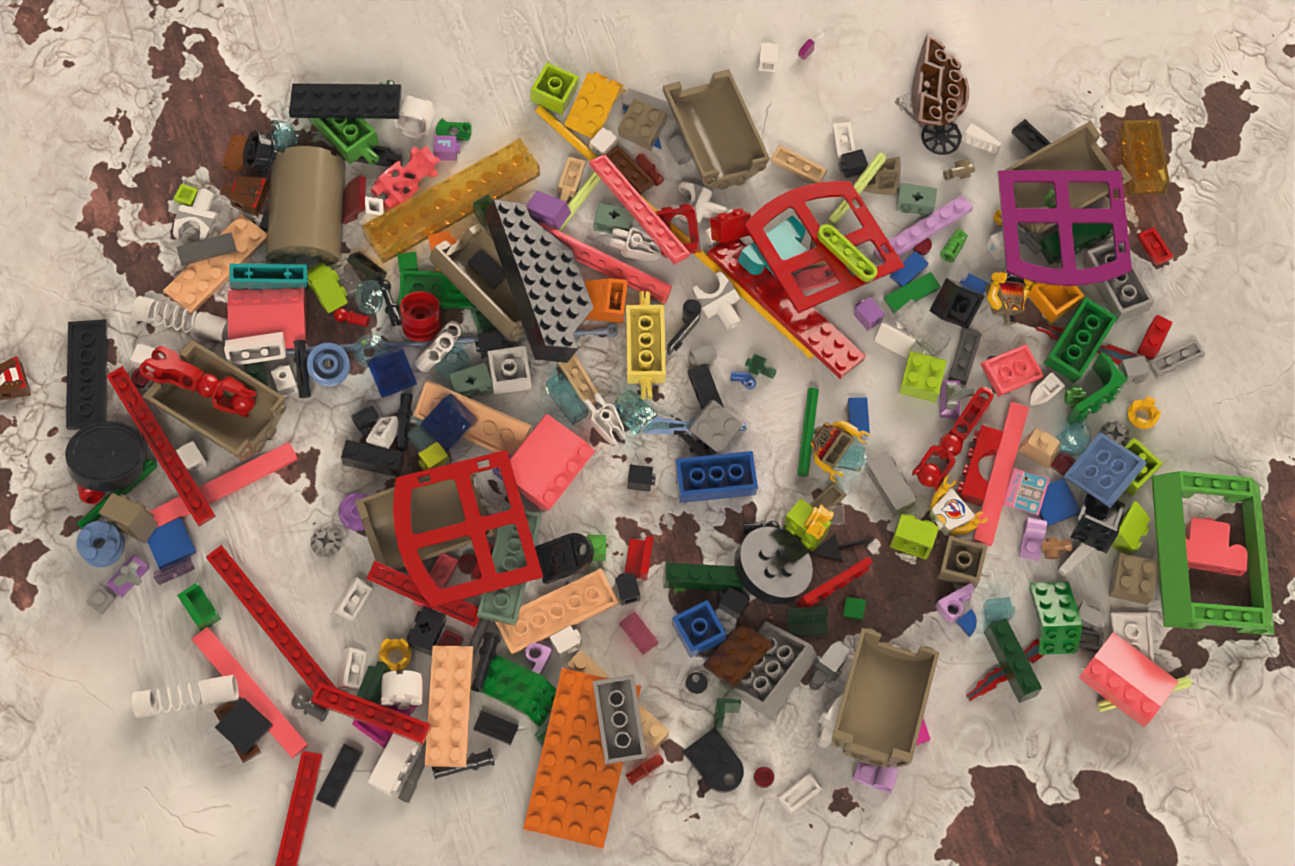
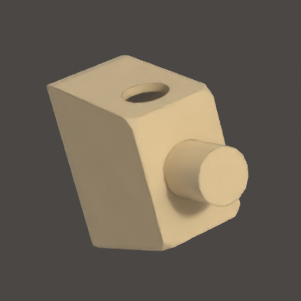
[1018,428,1060,469]

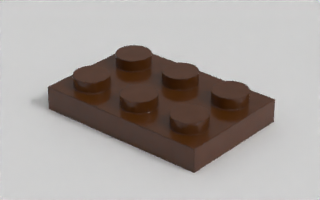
[703,622,773,688]

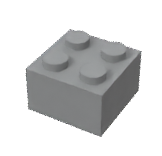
[687,400,743,454]

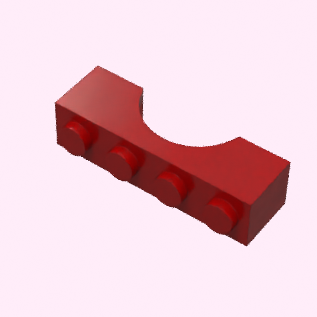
[957,425,1004,506]

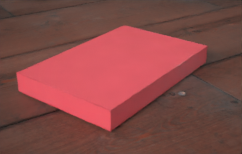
[980,344,1045,397]

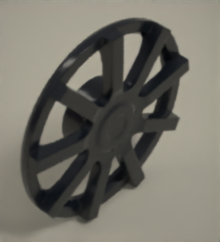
[921,122,962,155]

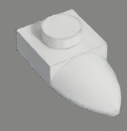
[1030,372,1065,406]

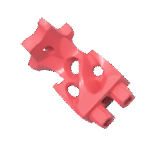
[370,146,440,211]

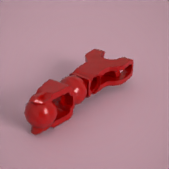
[139,346,257,418]
[912,387,994,491]

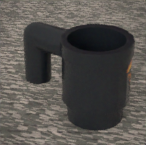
[351,405,379,439]

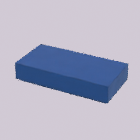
[889,251,929,287]
[848,397,870,435]

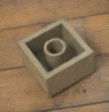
[618,98,667,151]
[99,493,158,544]
[937,536,987,588]
[1109,553,1158,605]

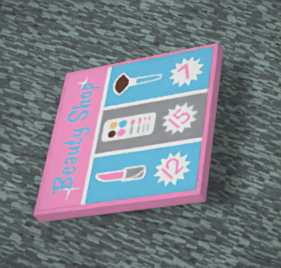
[1003,468,1050,516]

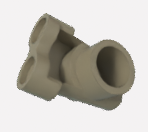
[943,159,975,181]

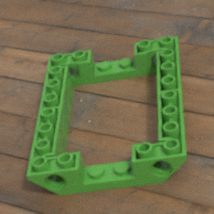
[1151,471,1275,635]

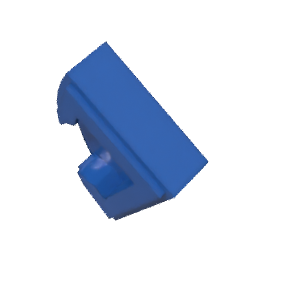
[956,609,977,637]

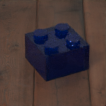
[366,346,417,398]
[420,394,479,452]

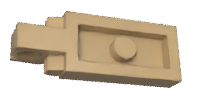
[558,157,586,204]

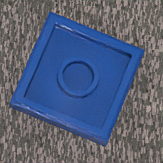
[1039,478,1080,527]
[147,517,197,569]

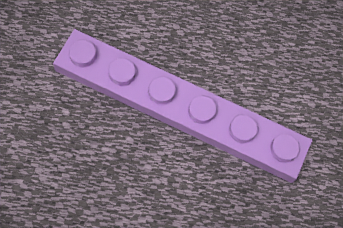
[873,195,973,264]

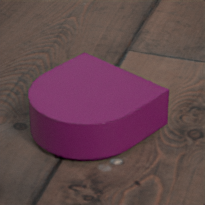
[798,39,815,60]

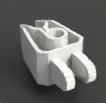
[610,228,661,261]
[584,393,625,445]
[818,694,844,748]

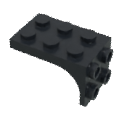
[1070,494,1125,554]

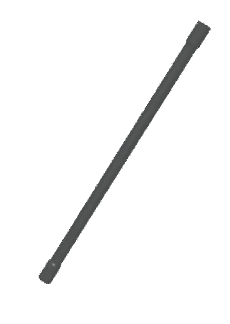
[398,618,491,803]

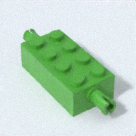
[307,118,379,165]

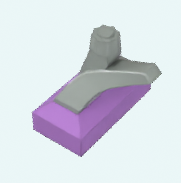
[940,380,975,419]
[106,555,149,598]

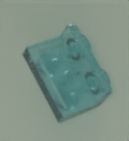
[613,389,657,434]

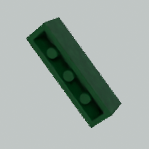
[1040,223,1113,265]
[663,562,744,592]
[984,618,1042,703]

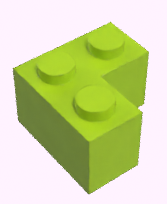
[307,262,348,313]
[1125,437,1163,496]

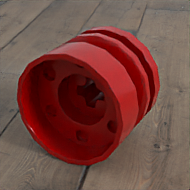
[399,291,442,342]

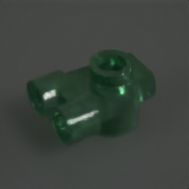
[745,353,777,379]

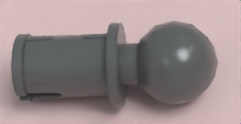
[291,694,329,722]

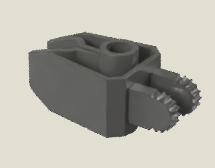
[809,641,850,691]

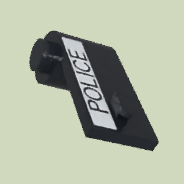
[667,299,701,356]

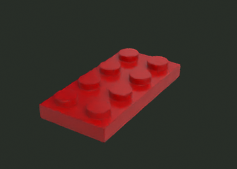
[796,556,873,609]

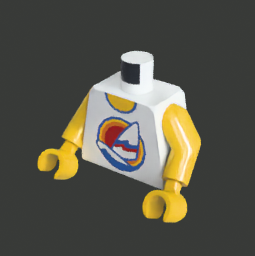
[929,475,988,536]

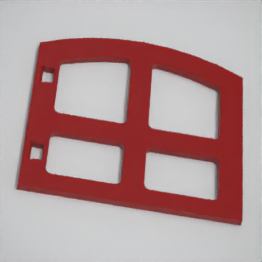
[744,181,904,313]
[393,450,543,608]

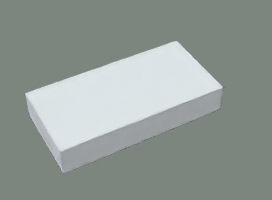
[778,773,822,815]

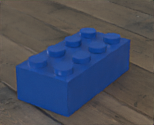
[675,451,758,503]

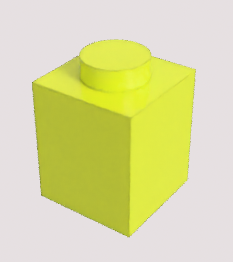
[418,441,450,471]

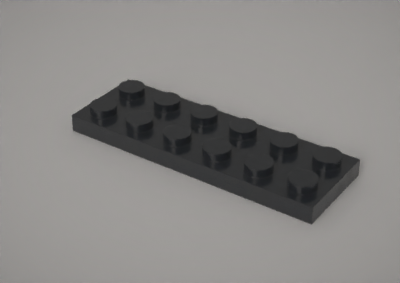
[289,83,402,119]
[66,319,108,430]

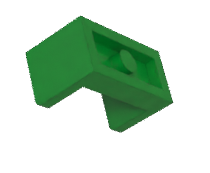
[177,582,221,632]

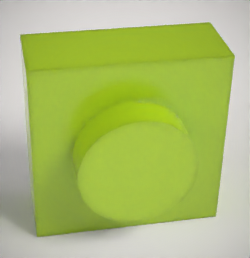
[174,184,198,207]

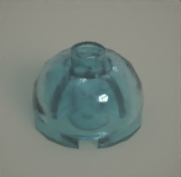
[269,120,299,153]
[1057,420,1091,457]

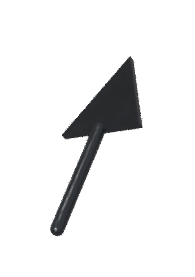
[811,534,875,561]

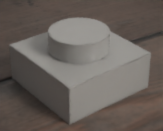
[86,586,116,615]

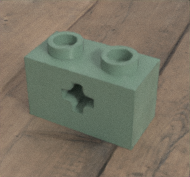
[896,183,937,216]
[594,203,634,234]
[449,363,493,399]

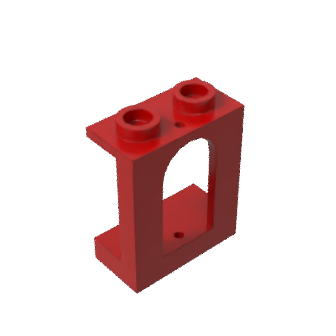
[656,204,701,258]

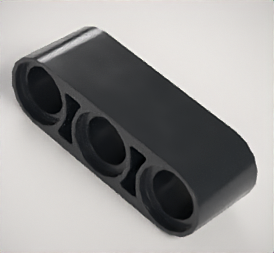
[688,364,724,410]

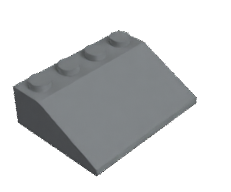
[719,621,818,719]

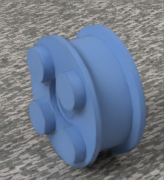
[307,343,350,387]
[76,521,124,567]

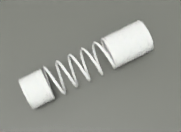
[132,296,228,342]
[131,674,239,718]

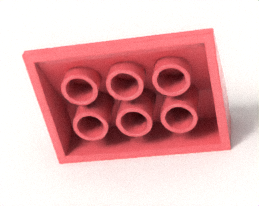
[227,288,307,349]
[499,414,595,511]
[1078,633,1179,727]

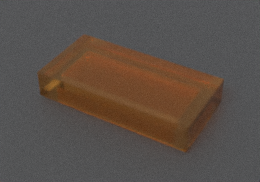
[223,134,248,172]

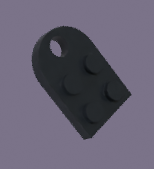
[535,533,594,584]
[682,727,744,793]

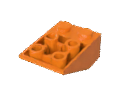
[584,278,628,323]

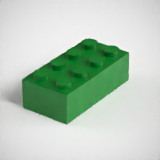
[1043,297,1118,383]

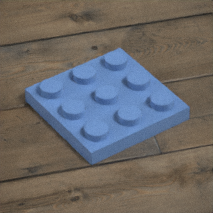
[1064,432,1147,508]

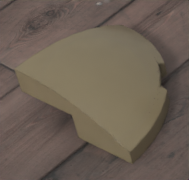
[863,157,901,195]

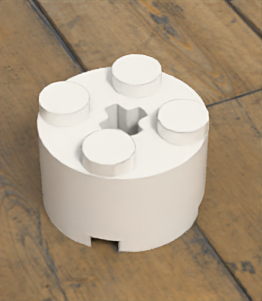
[394,96,436,138]
[381,671,422,710]

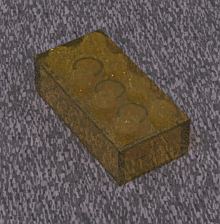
[1119,119,1170,195]

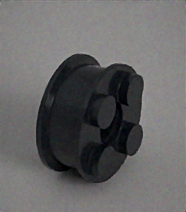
[243,130,277,174]

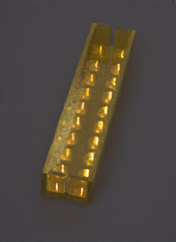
[362,138,540,264]

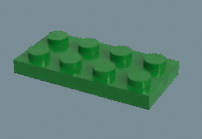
[398,270,474,309]

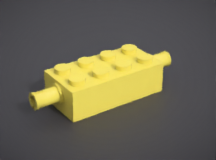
[626,291,666,400]

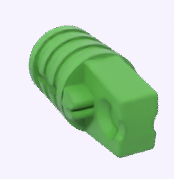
[940,229,968,262]

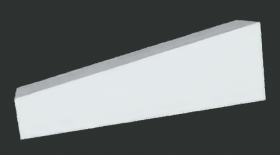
[1057,543,1096,577]

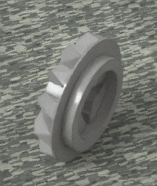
[1099,421,1130,447]
[310,526,342,557]

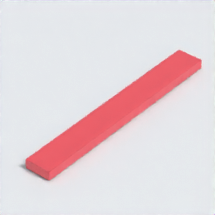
[589,154,690,265]
[539,223,672,304]
[973,402,1029,546]
[149,442,298,528]
[191,627,308,759]

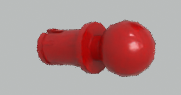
[334,308,370,327]

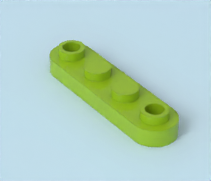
[817,224,877,282]

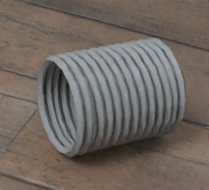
[666,135,692,165]

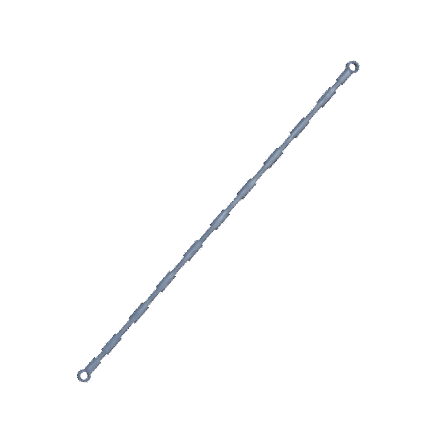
[286,324,618,354]

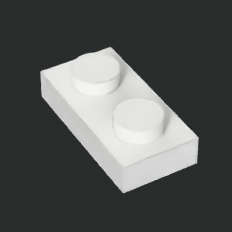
[832,122,856,159]

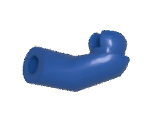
[731,372,756,390]

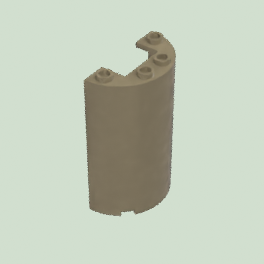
[662,69,770,190]
[1005,121,1133,233]
[266,146,345,266]
[429,223,526,342]
[143,339,287,460]
[355,473,496,570]
[832,628,940,768]

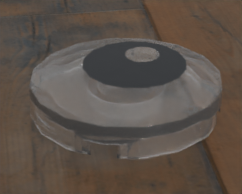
[678,670,719,711]

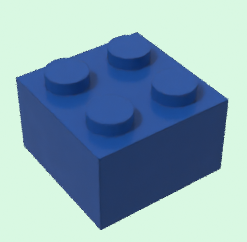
[672,600,727,658]

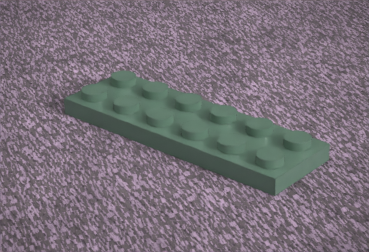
[477,505,542,626]

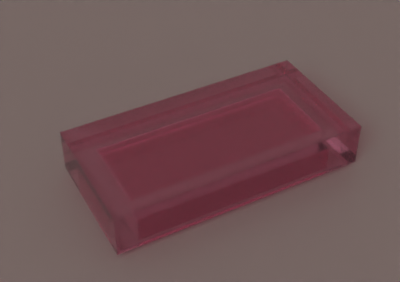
[619,612,659,655]

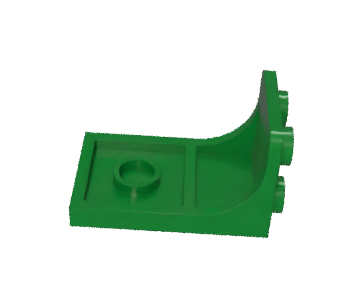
[1067,352,1127,426]
[1029,581,1083,655]
[479,655,557,726]

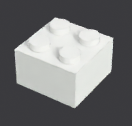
[488,346,532,395]

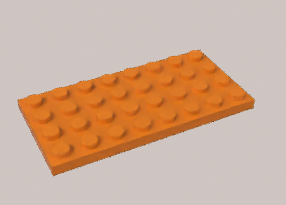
[523,668,641,848]

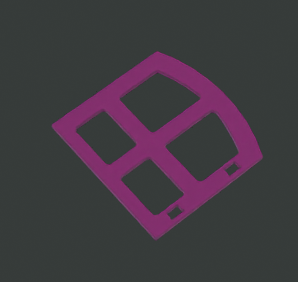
[997,170,1132,286]

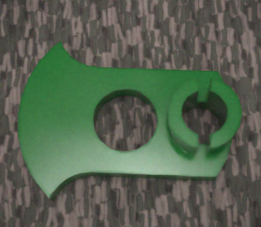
[435,118,472,141]

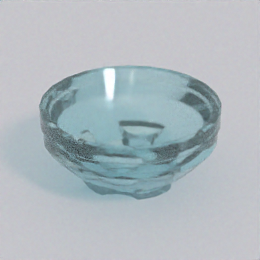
[354,280,383,314]
[353,334,388,369]
[436,346,470,380]

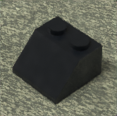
[929,278,985,329]

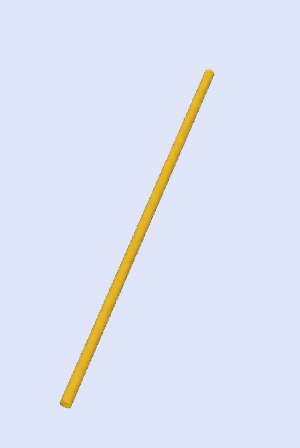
[535,105,814,359]

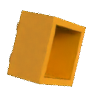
[1028,268,1085,324]

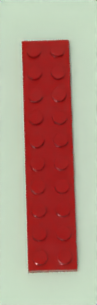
[707,239,866,379]

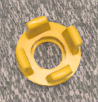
[1127,396,1161,429]
[804,504,834,539]
[378,638,412,672]

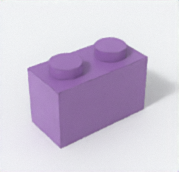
[526,191,571,229]

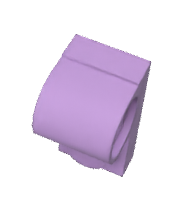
[1019,517,1047,561]
[935,583,975,623]
[525,643,552,675]
[852,761,899,794]

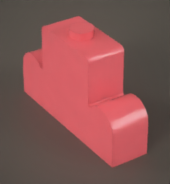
[1185,517,1248,577]

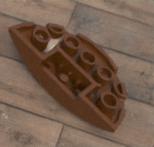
[911,35,969,126]

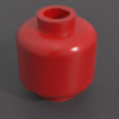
[77,484,105,504]

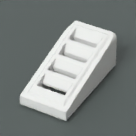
[962,124,1001,155]

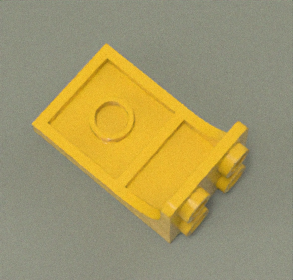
[564,71,626,139]

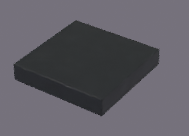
[215,698,274,756]

